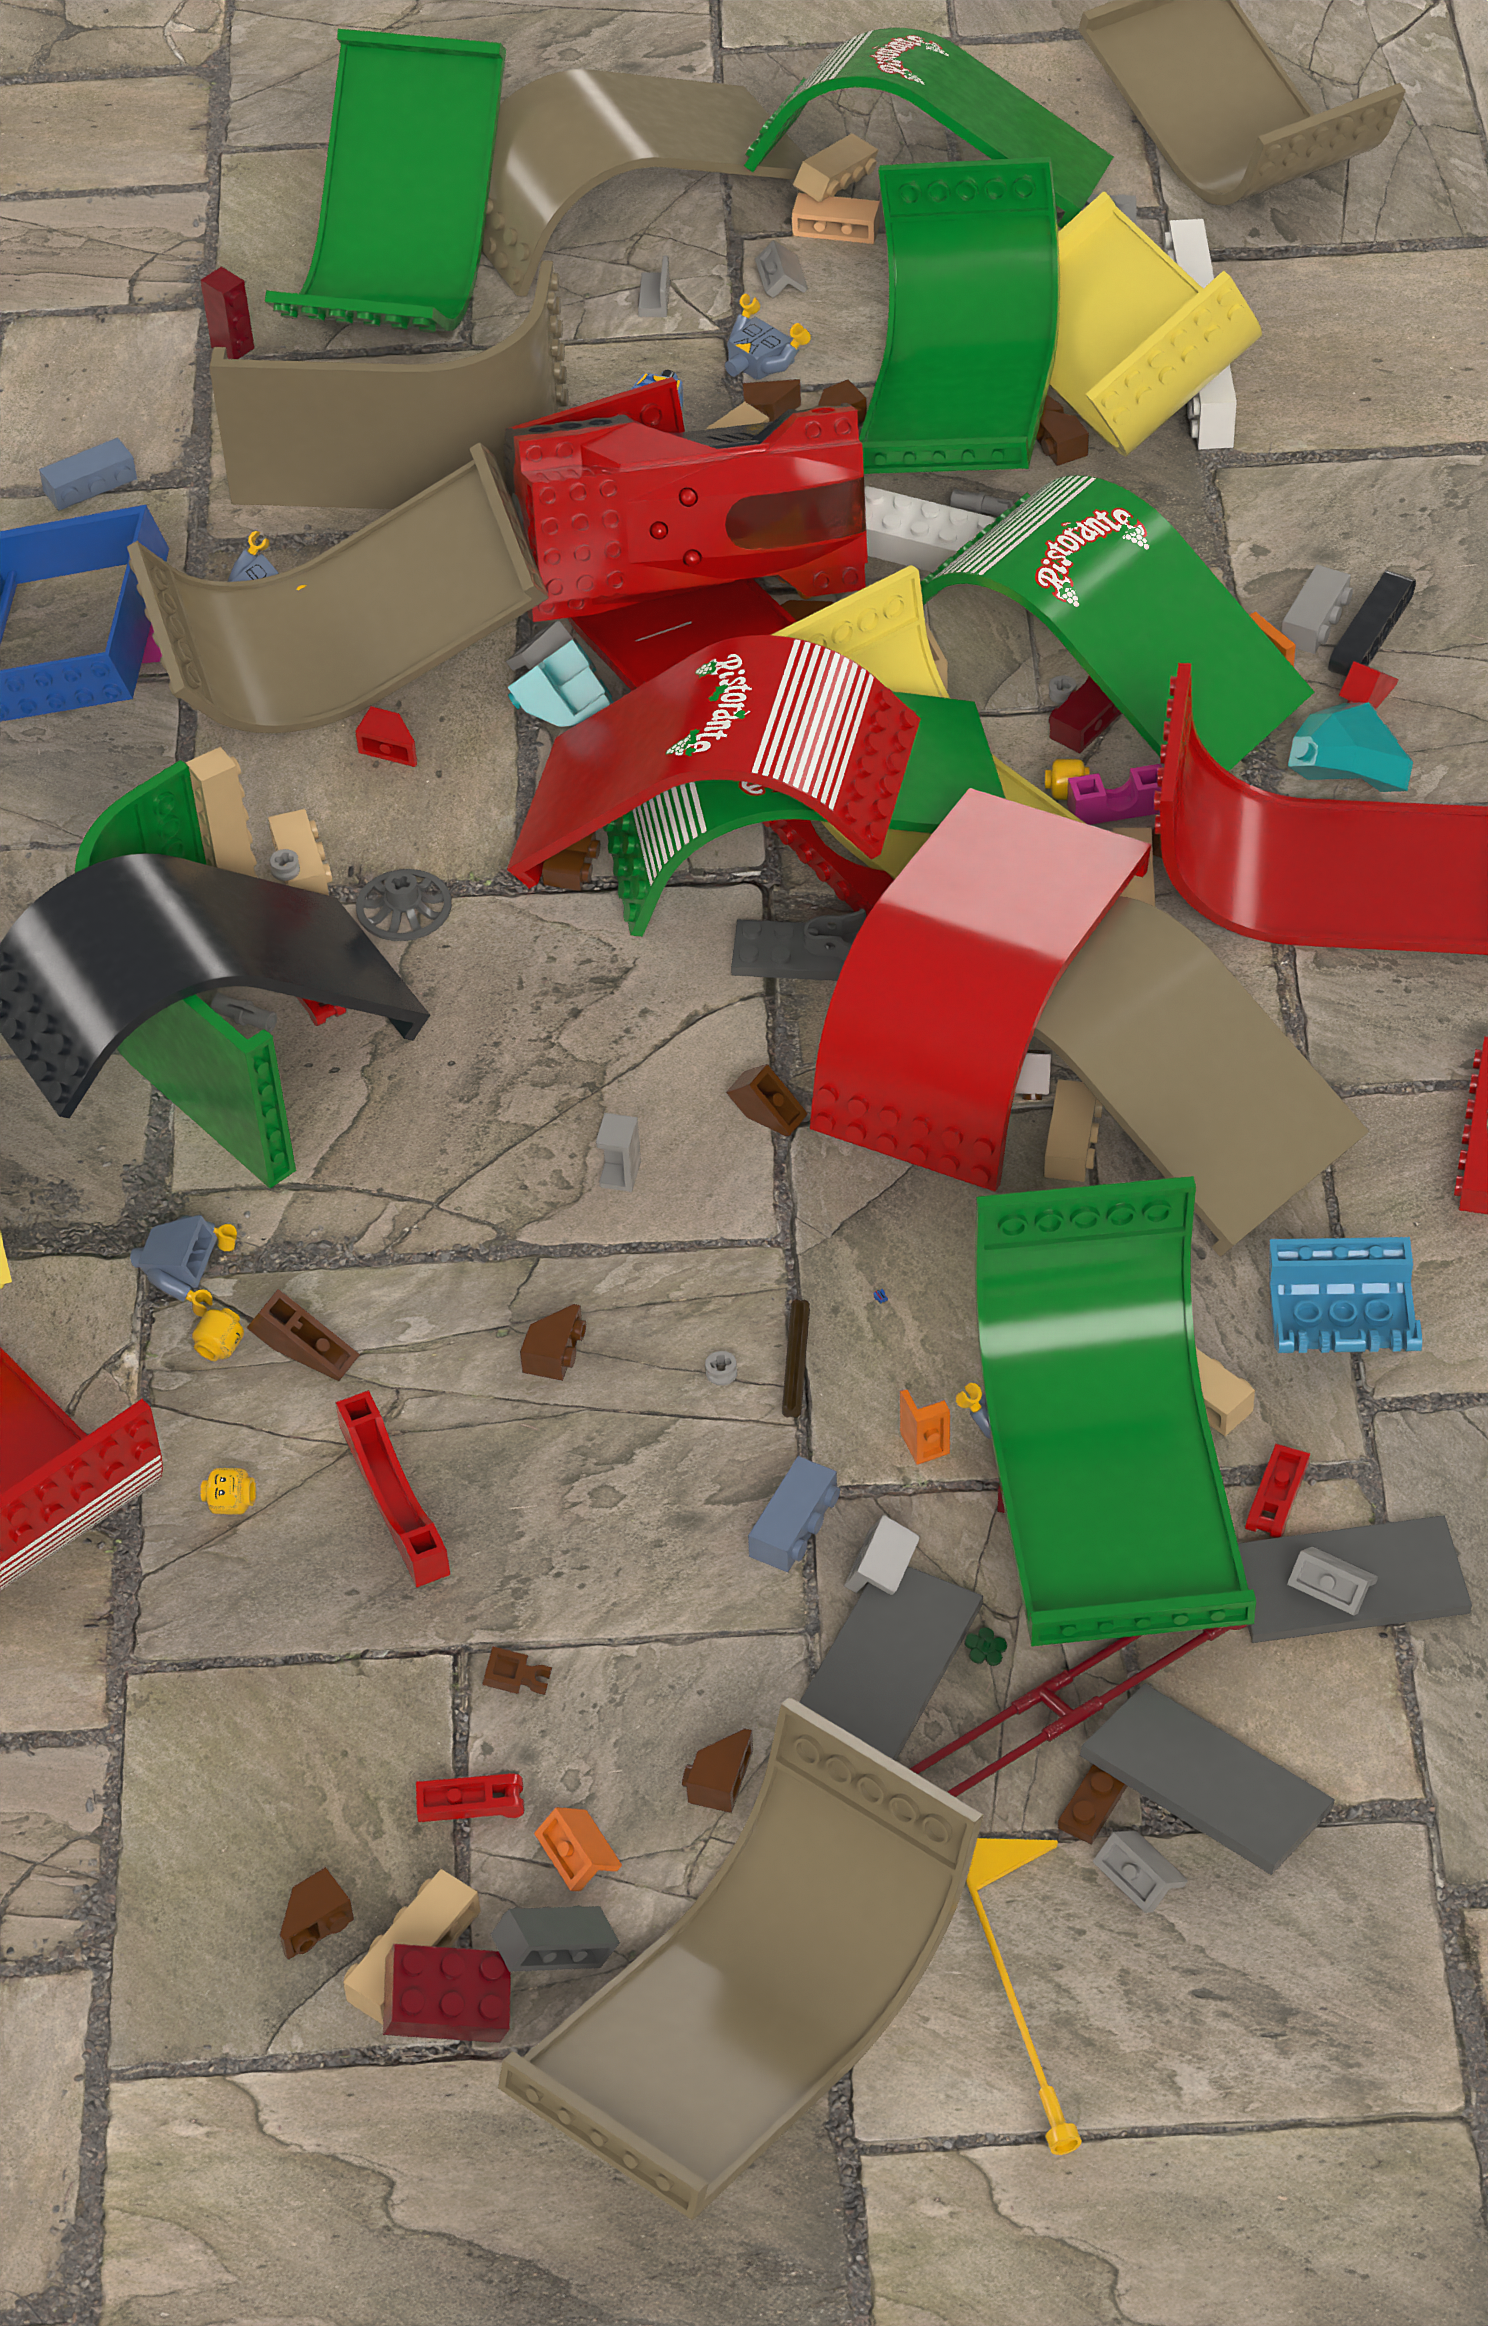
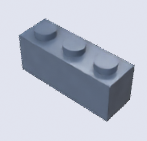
[39,437,137,511]
[748,1456,840,1572]

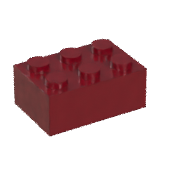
[383,1944,511,2043]

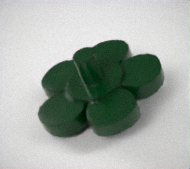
[965,1627,1007,1666]

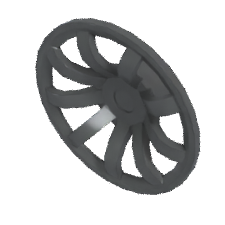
[356,869,452,941]

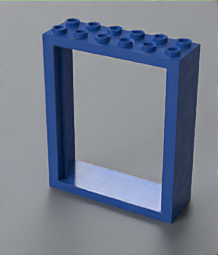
[0,504,169,722]

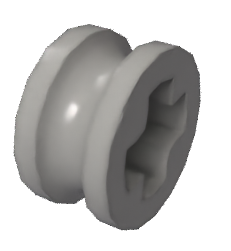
[1049,675,1077,704]
[270,849,300,881]
[705,1351,737,1386]

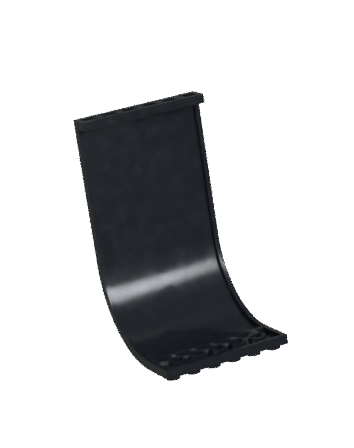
[0,854,430,1119]

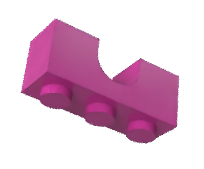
[1067,764,1162,825]

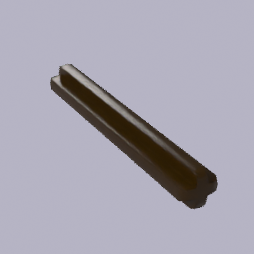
[782,1299,810,1418]

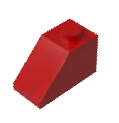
[1338,661,1399,710]
[355,706,417,767]

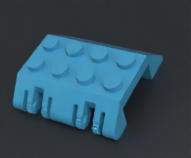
[1269,1237,1422,1353]

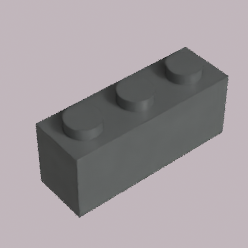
[490,1906,620,1972]

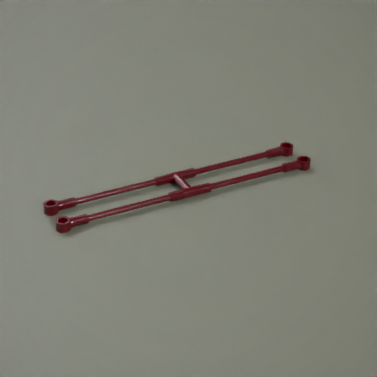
[909,1625,1247,1797]

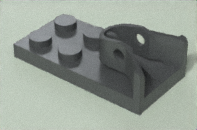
[731,908,866,981]

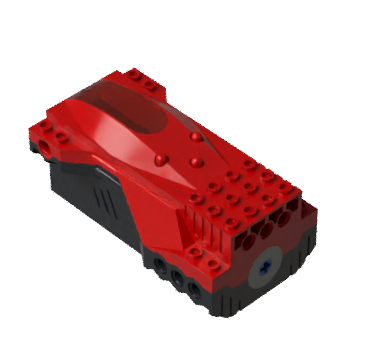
[503,403,868,622]

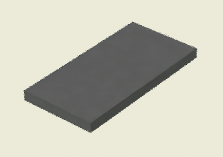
[1238,1515,1472,1643]
[799,1566,983,1761]
[1080,1683,1335,1875]

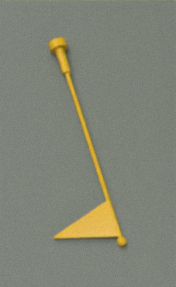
[966,1838,1082,2155]

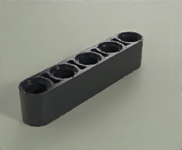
[1328,570,1416,677]

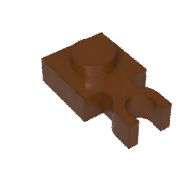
[482,1646,552,1695]

